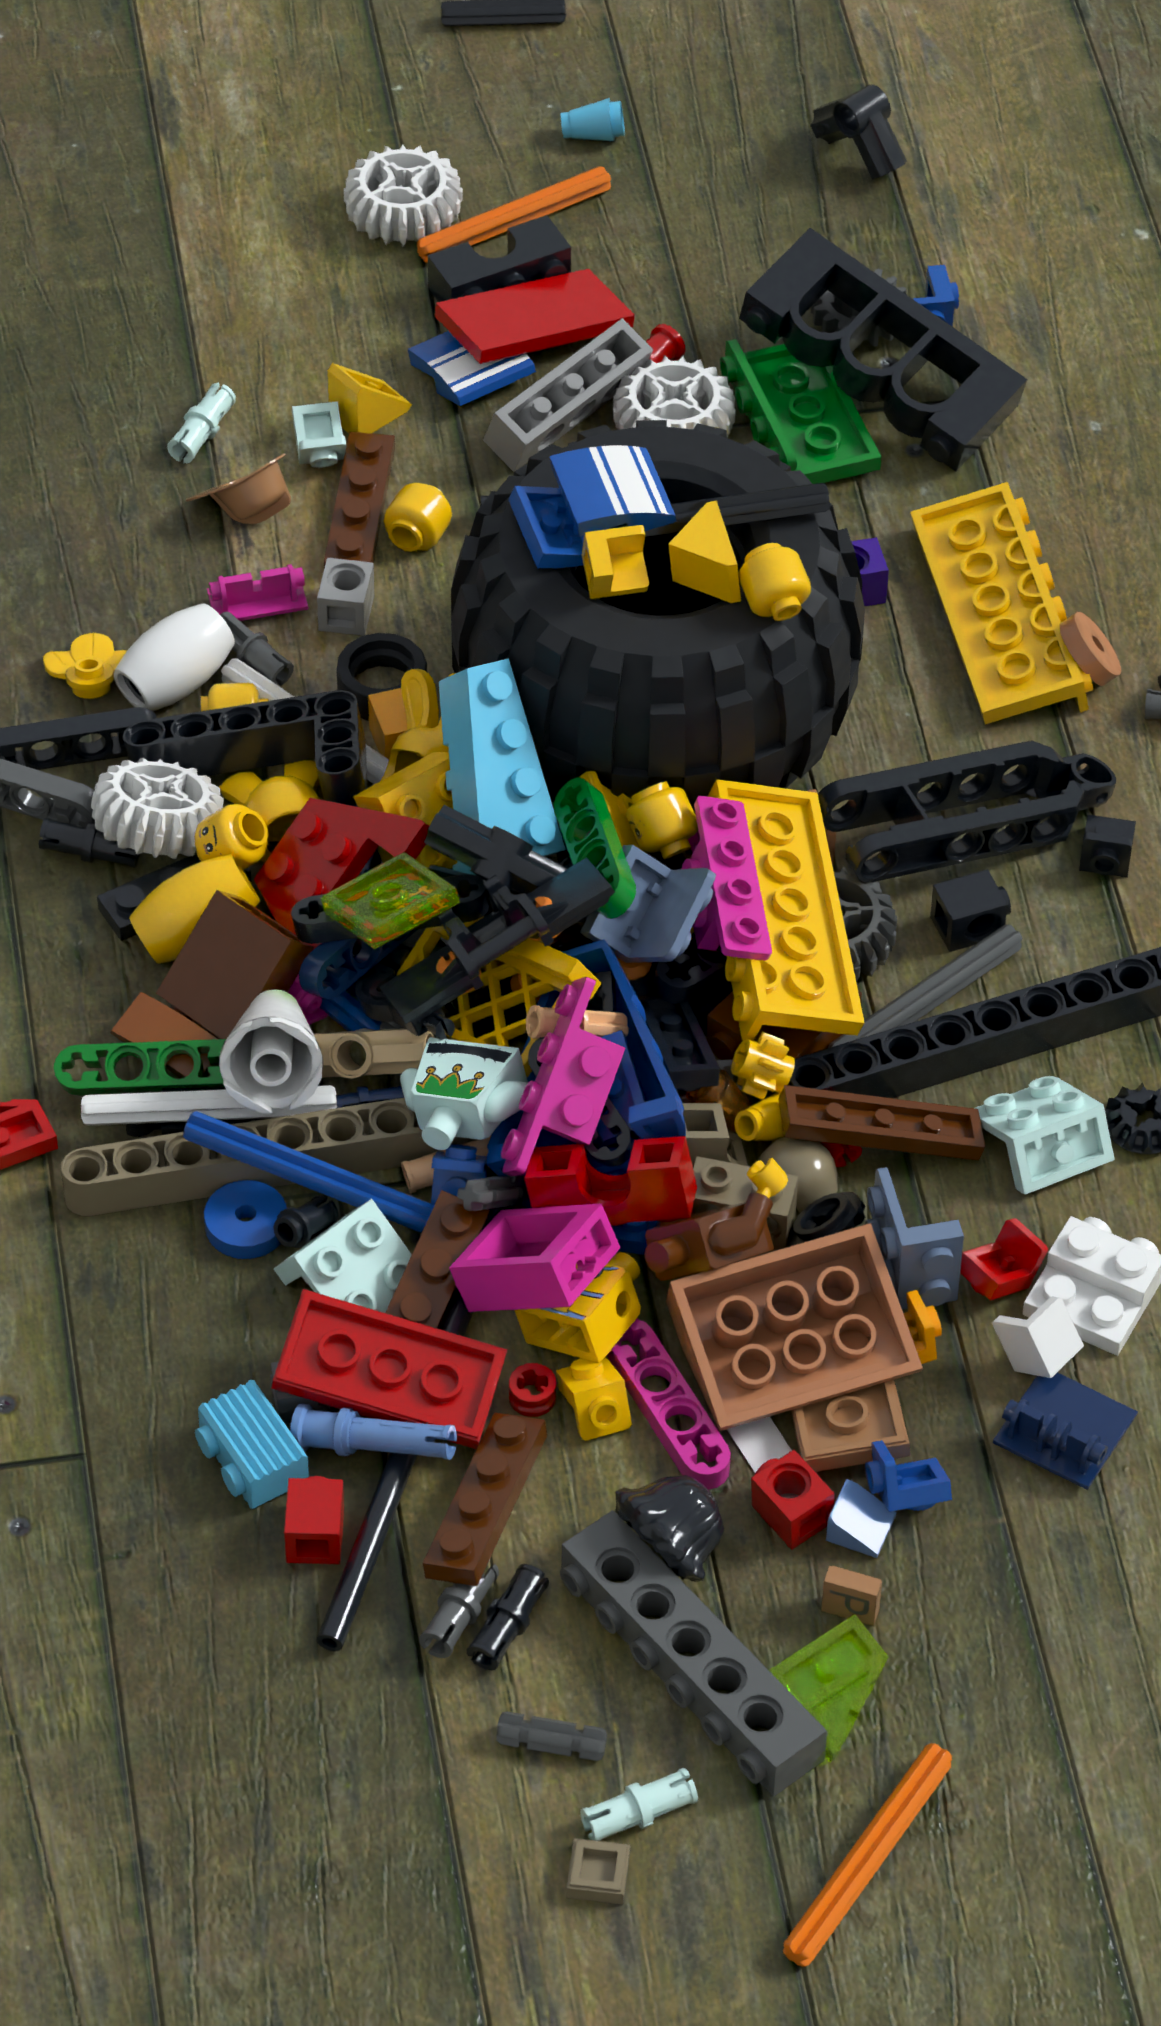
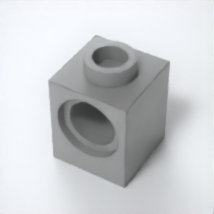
[317,558,375,636]

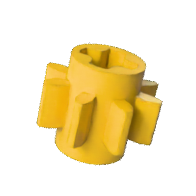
[731,1032,795,1100]

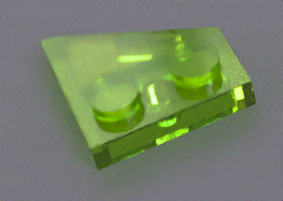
[769,1614,889,1762]

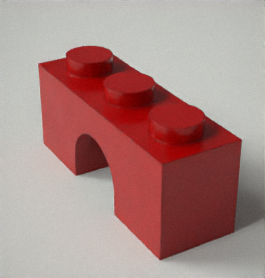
[525,1136,697,1226]

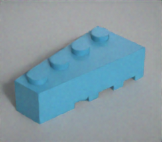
[439,658,566,876]

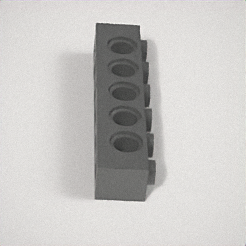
[560,1510,827,1797]

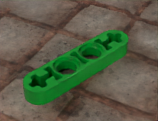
[554,777,636,919]
[54,1039,226,1096]

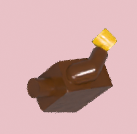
[645,1158,788,1281]

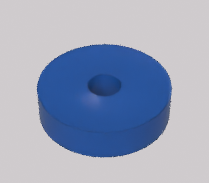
[204,1180,287,1259]

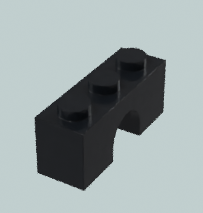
[428,215,571,302]

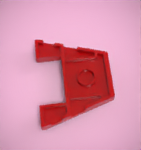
[254,798,429,951]

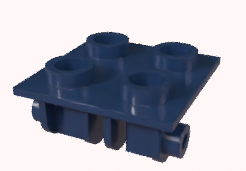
[993,1372,1138,1490]

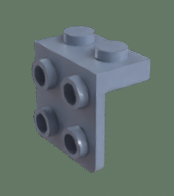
[580,845,716,963]
[864,1167,964,1309]

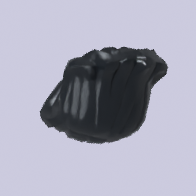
[615,1475,724,1582]

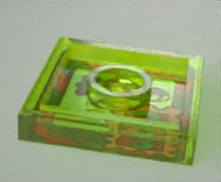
[320,852,460,949]

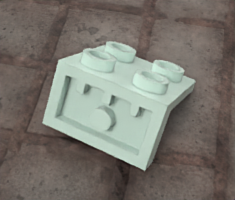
[975,1076,1115,1195]
[273,1199,412,1313]

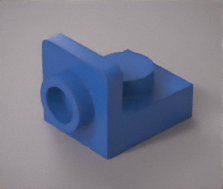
[431,1144,488,1205]

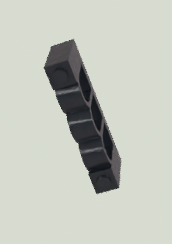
[739,228,1028,471]

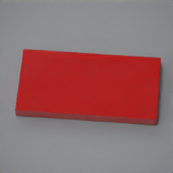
[434,268,635,364]
[271,1289,508,1449]

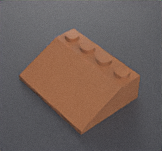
[666,1223,923,1431]

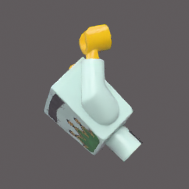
[400,1037,528,1150]

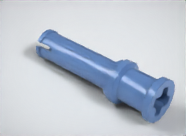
[290,1403,457,1460]

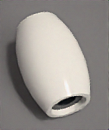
[114,603,235,711]

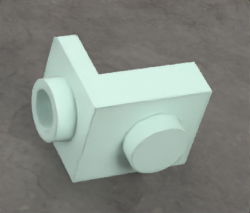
[292,401,346,468]

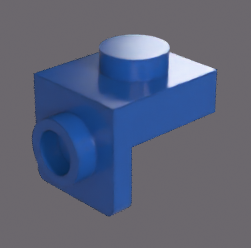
[913,265,959,327]
[865,1440,952,1512]

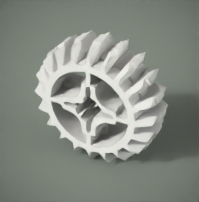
[344,144,462,247]
[613,356,736,438]
[91,758,224,859]

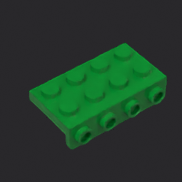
[720,339,882,484]

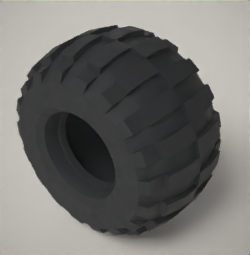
[451,420,865,815]

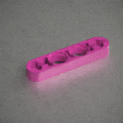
[607,1319,731,1490]

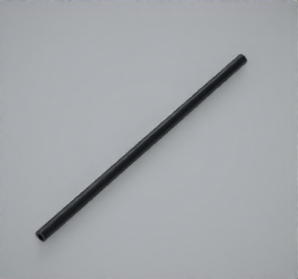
[316,1205,515,1651]

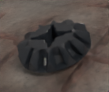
[1105,1082,1161,1154]
[788,1192,866,1246]

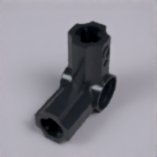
[810,84,907,180]

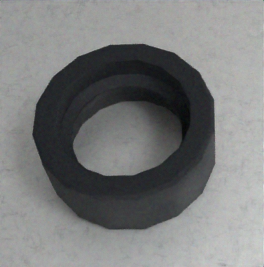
[336,633,427,721]

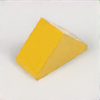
[327,363,412,433]
[668,500,741,603]

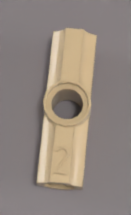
[313,1028,435,1079]

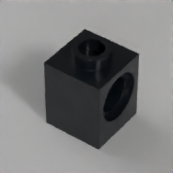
[930,869,1011,952]

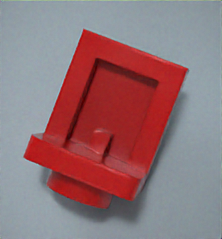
[960,1218,1048,1301]

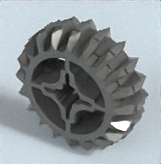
[834,866,897,982]

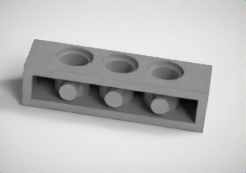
[483,318,653,472]

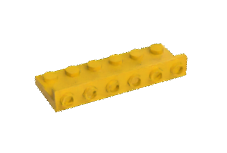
[910,482,1093,724]
[707,779,865,1041]

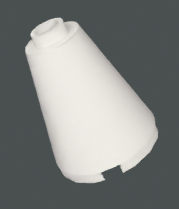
[219,990,323,1113]

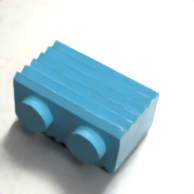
[195,1380,309,1509]

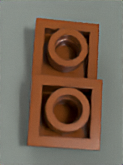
[110,992,217,1079]

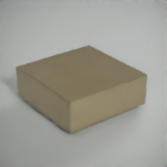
[566,1838,630,1904]

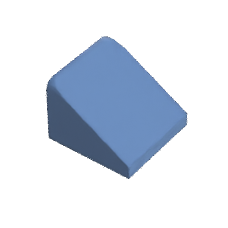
[826,1479,896,1558]

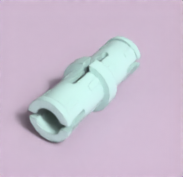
[167,383,236,463]
[580,1768,698,1841]

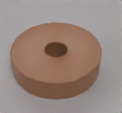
[1060,612,1121,686]

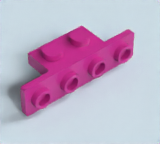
[681,796,772,961]
[501,977,625,1177]

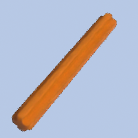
[417,166,611,263]
[783,1743,952,1967]

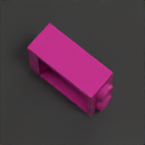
[449,1204,621,1312]

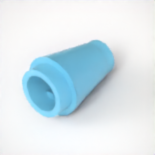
[561,98,625,141]

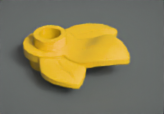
[43,633,127,699]

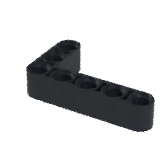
[123,690,368,807]

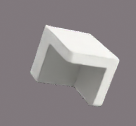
[992,1296,1084,1378]

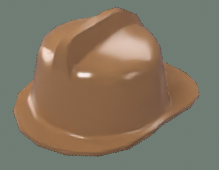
[186,453,291,524]

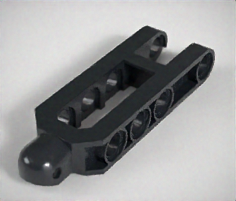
[818,740,1116,882]

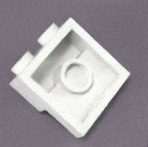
[1023,1216,1161,1356]

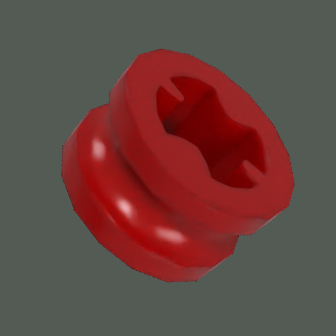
[509,1363,556,1417]

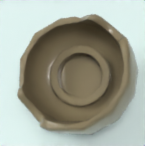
[758,1137,839,1213]

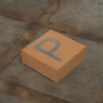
[821,1566,882,1626]

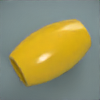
[129,854,260,964]

